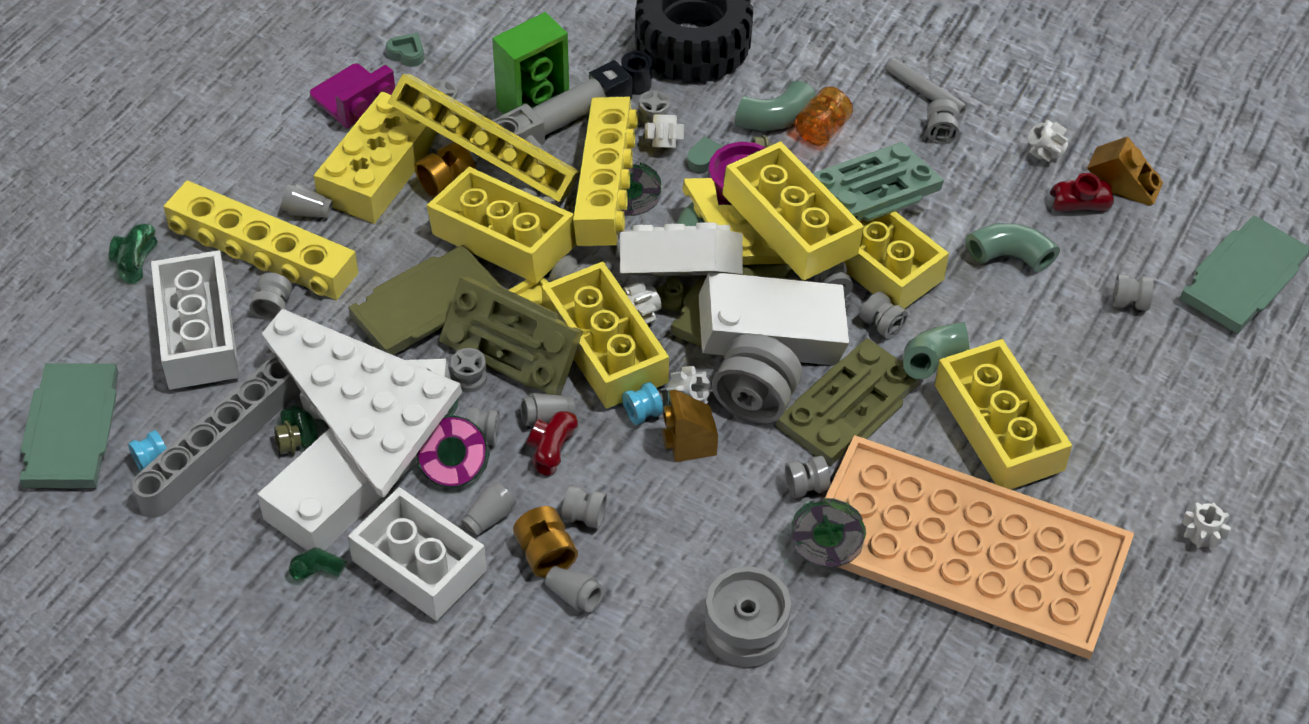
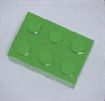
[492,12,569,114]

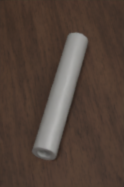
[886,57,967,118]

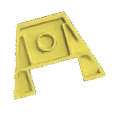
[682,178,787,265]

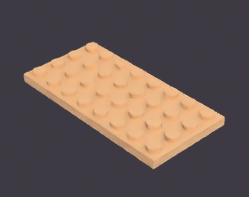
[813,435,1134,660]

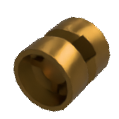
[415,141,476,198]
[513,506,578,578]

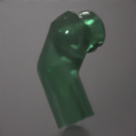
[280,405,318,448]
[288,547,347,580]

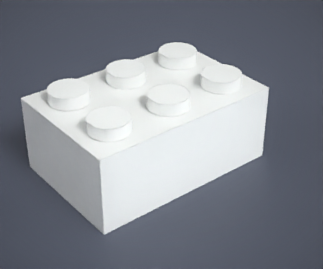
[620,222,743,277]
[348,487,487,621]

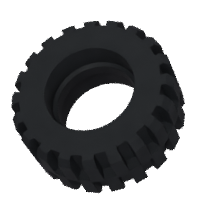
[635,0,753,83]

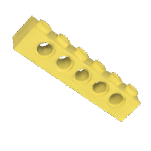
[387,74,580,202]
[573,97,638,246]
[163,180,359,301]

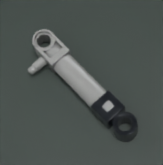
[492,51,652,152]

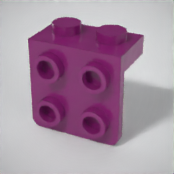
[310,63,395,129]

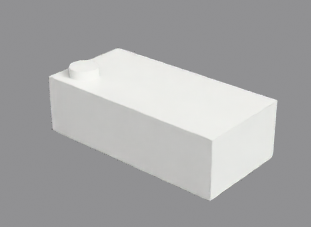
[151,250,240,390]
[699,272,849,365]
[257,428,417,558]

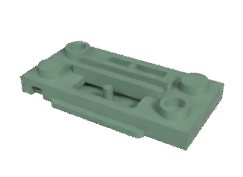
[812,142,944,221]
[1180,215,1309,334]
[20,363,119,488]

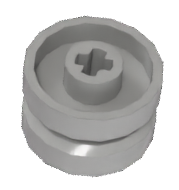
[712,333,803,423]
[704,566,792,667]

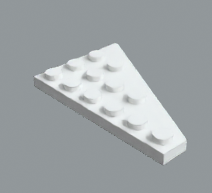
[262,309,462,498]

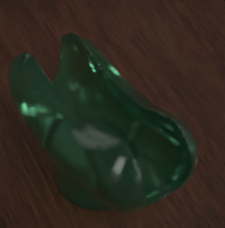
[108,223,158,284]

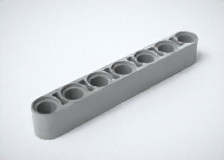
[132,354,301,518]

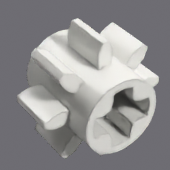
[645,115,684,148]
[1028,120,1068,162]
[623,282,661,324]
[666,366,712,404]
[1182,502,1231,549]

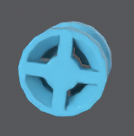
[622,382,663,425]
[128,430,167,471]

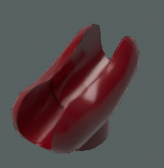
[1050,173,1114,212]
[525,411,578,476]

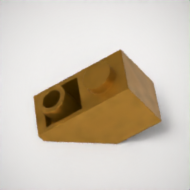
[1087,136,1163,206]
[662,390,718,462]

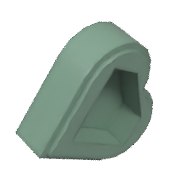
[386,33,424,67]
[687,136,723,172]

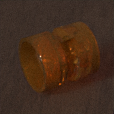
[794,86,853,146]

